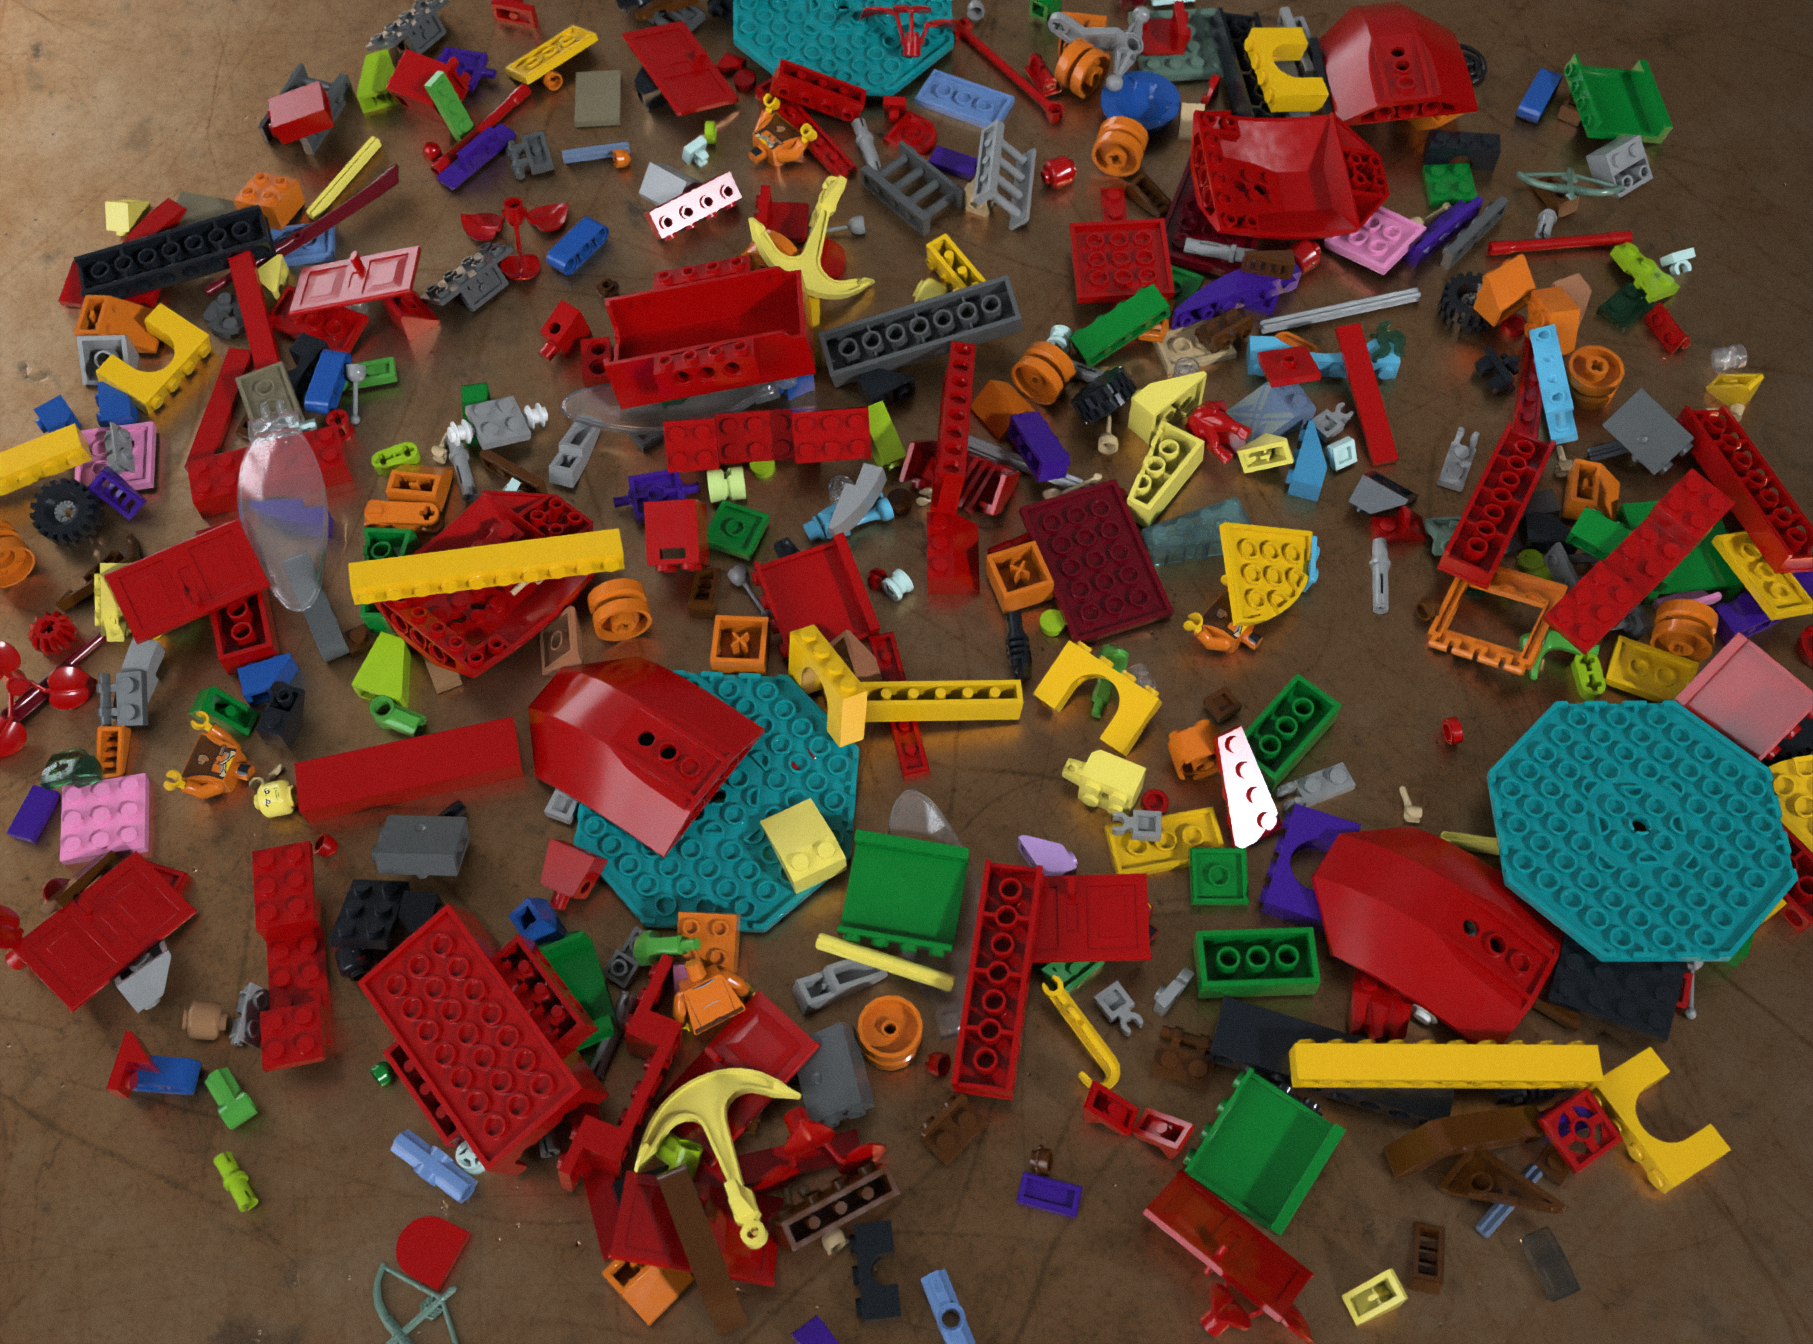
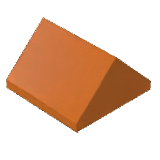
[971,380,1035,442]

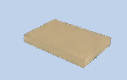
[1152,316,1237,375]

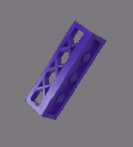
[1401,196,1484,269]

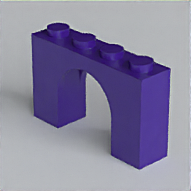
[1259,803,1361,934]

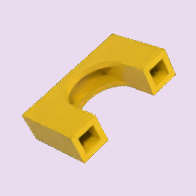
[1244,27,1329,112]
[96,303,211,415]
[788,624,868,747]
[1033,640,1163,757]
[1589,1046,1731,1194]

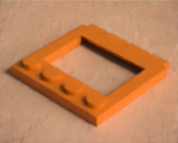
[1427,566,1569,676]

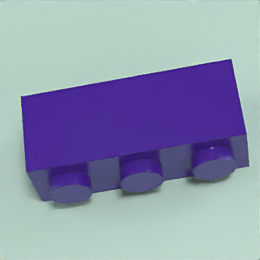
[1007,411,1070,482]

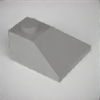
[114,939,171,1013]

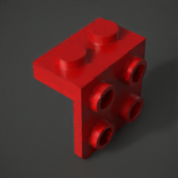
[1140,1,1191,55]
[753,185,809,242]

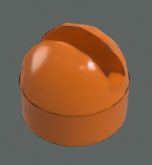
[543,71,563,91]
[612,149,631,169]

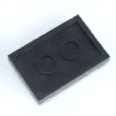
[329,879,411,950]

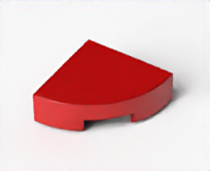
[716,52,746,74]
[1200,74,1221,108]

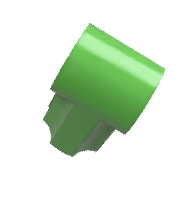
[369,696,427,738]
[204,1067,259,1130]

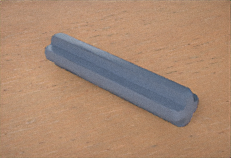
[562,141,630,164]
[1475,1163,1543,1238]

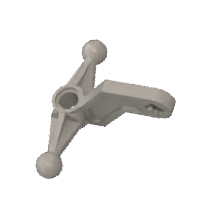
[1048,6,1150,92]

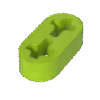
[371,442,421,476]
[1571,653,1606,701]

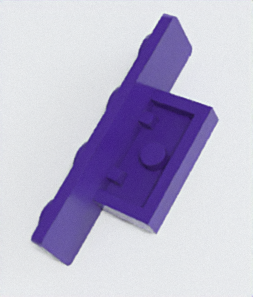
[437,123,517,190]

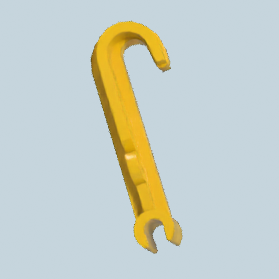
[1041,975,1121,1089]

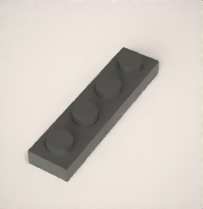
[1441,195,1509,270]

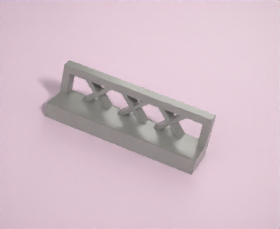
[1277,7,1314,78]

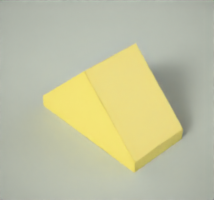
[257,254,289,304]
[1237,433,1294,474]
[1342,1268,1408,1326]

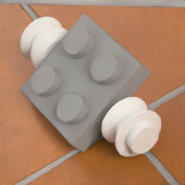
[447,396,548,450]

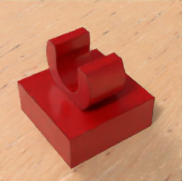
[883,96,907,124]

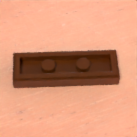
[479,449,548,494]
[39,850,118,915]

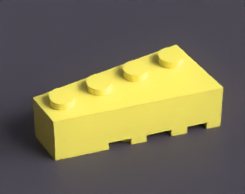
[1127,420,1205,529]

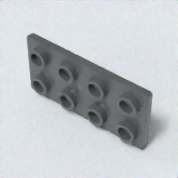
[365,0,449,54]
[420,242,514,312]

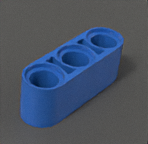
[1516,67,1563,124]
[546,216,609,276]
[304,349,352,415]
[114,1055,202,1095]

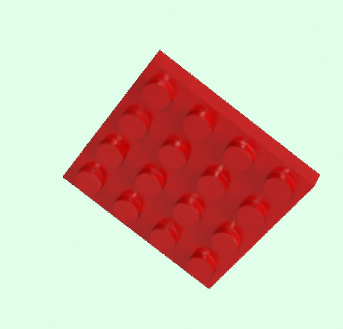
[1069,218,1175,304]

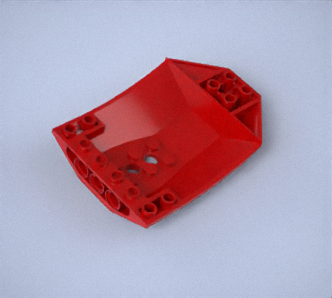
[1319,1,1478,126]
[1190,110,1390,239]
[373,490,594,678]
[528,656,765,858]
[1311,826,1564,1044]

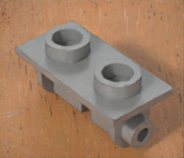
[104,422,135,475]
[229,982,269,1048]

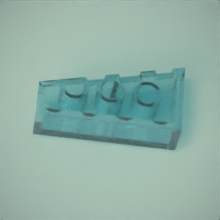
[1141,496,1253,565]

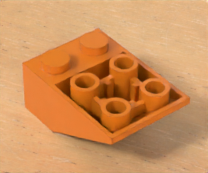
[74,295,160,353]

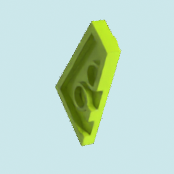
[1610,242,1680,304]

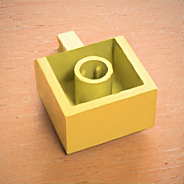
[94,563,131,642]
[1062,749,1146,817]

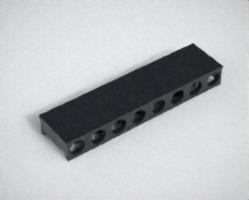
[1209,7,1290,118]
[74,204,276,299]
[1207,996,1455,1126]

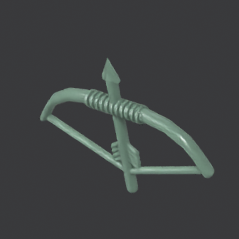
[1516,167,1624,201]
[373,1262,459,1344]

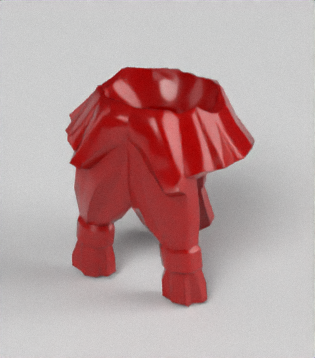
[1185,400,1252,465]

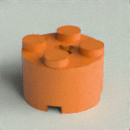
[1167,719,1221,780]

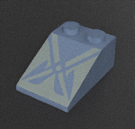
[1226,381,1316,444]

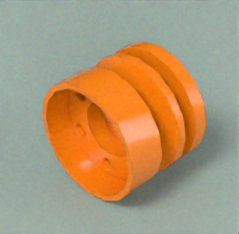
[0,519,35,588]

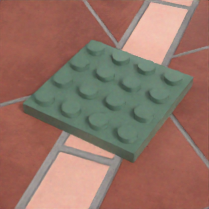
[1128,8,1225,81]

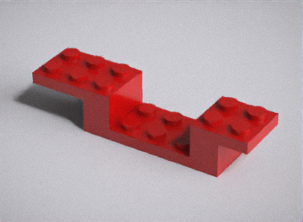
[663,406,872,473]
[1542,468,1736,655]
[252,841,334,1072]
[556,953,682,1192]

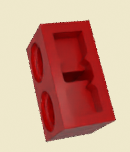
[580,336,614,393]

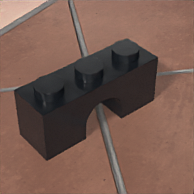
[1424,130,1501,171]
[287,332,330,402]
[849,1220,902,1326]

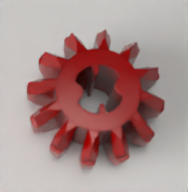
[27,610,77,656]

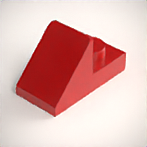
[491,0,538,28]
[1370,505,1427,544]
[106,1031,161,1099]
[1083,1081,1139,1136]
[1131,1107,1195,1160]

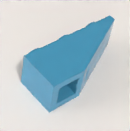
[1285,420,1327,502]

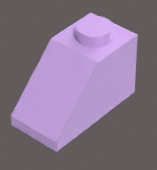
[1018,834,1078,876]

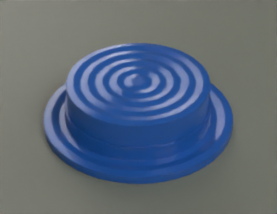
[1101,71,1181,136]

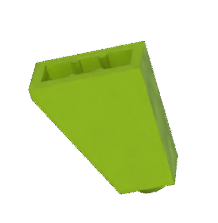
[356,49,399,114]
[868,400,907,471]
[351,631,411,709]

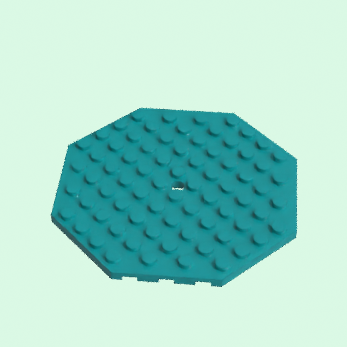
[733,0,954,96]
[574,670,859,933]
[1486,700,1798,962]

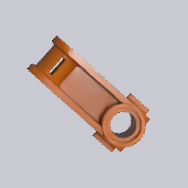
[364,500,444,534]

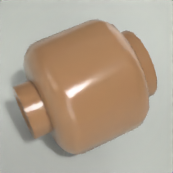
[182,1001,228,1040]

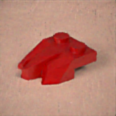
[1347,970,1413,1044]

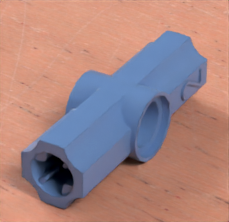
[390,1129,478,1204]
[920,1269,976,1344]

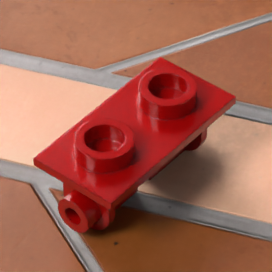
[1023,53,1062,97]
[1644,302,1691,355]

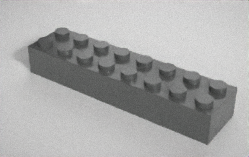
[818,275,1024,388]

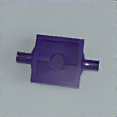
[435,46,497,92]
[613,470,701,524]

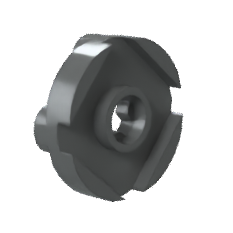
[203,292,246,338]

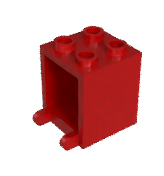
[386,49,471,126]
[644,499,709,573]

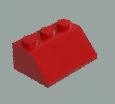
[927,512,980,595]

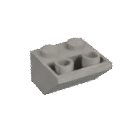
[1586,134,1653,198]

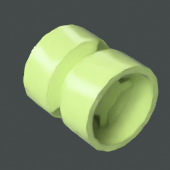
[707,466,747,503]

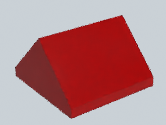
[380,291,440,341]

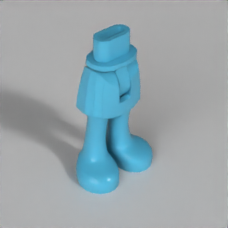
[802,492,894,541]

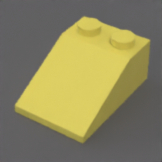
[1128,371,1207,445]
[760,798,847,894]

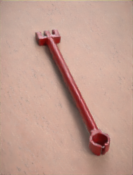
[953,17,1064,123]

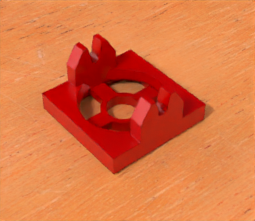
[1537,1087,1624,1174]

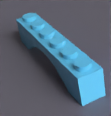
[1246,336,1400,379]

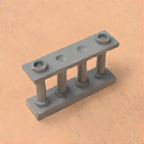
[973,119,1036,230]

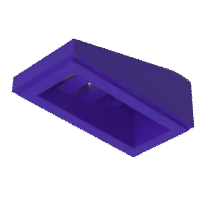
[88,466,146,520]

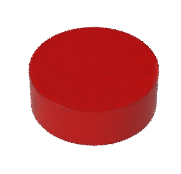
[733,70,756,92]
[1500,313,1527,338]
[1442,716,1463,745]
[1140,789,1169,815]

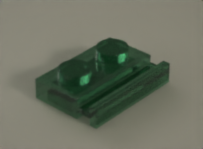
[1596,281,1657,333]

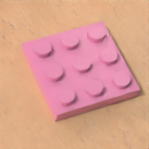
[1324,206,1426,275]
[74,421,157,493]
[60,773,149,865]

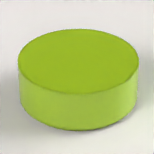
[705,121,717,144]
[750,460,775,478]
[1516,549,1545,573]
[1039,609,1066,637]

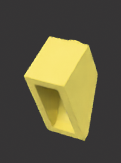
[105,199,150,236]

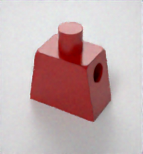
[538,300,593,362]
[541,839,608,911]

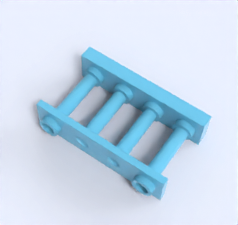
[1529,324,1578,445]

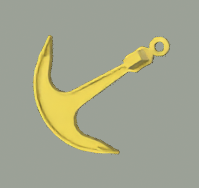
[748,175,875,300]
[634,1068,802,1249]

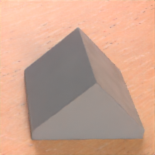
[639,162,702,206]
[76,335,139,385]

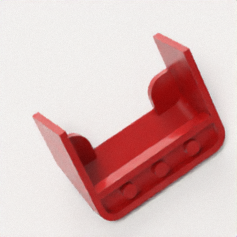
[898,439,1021,516]

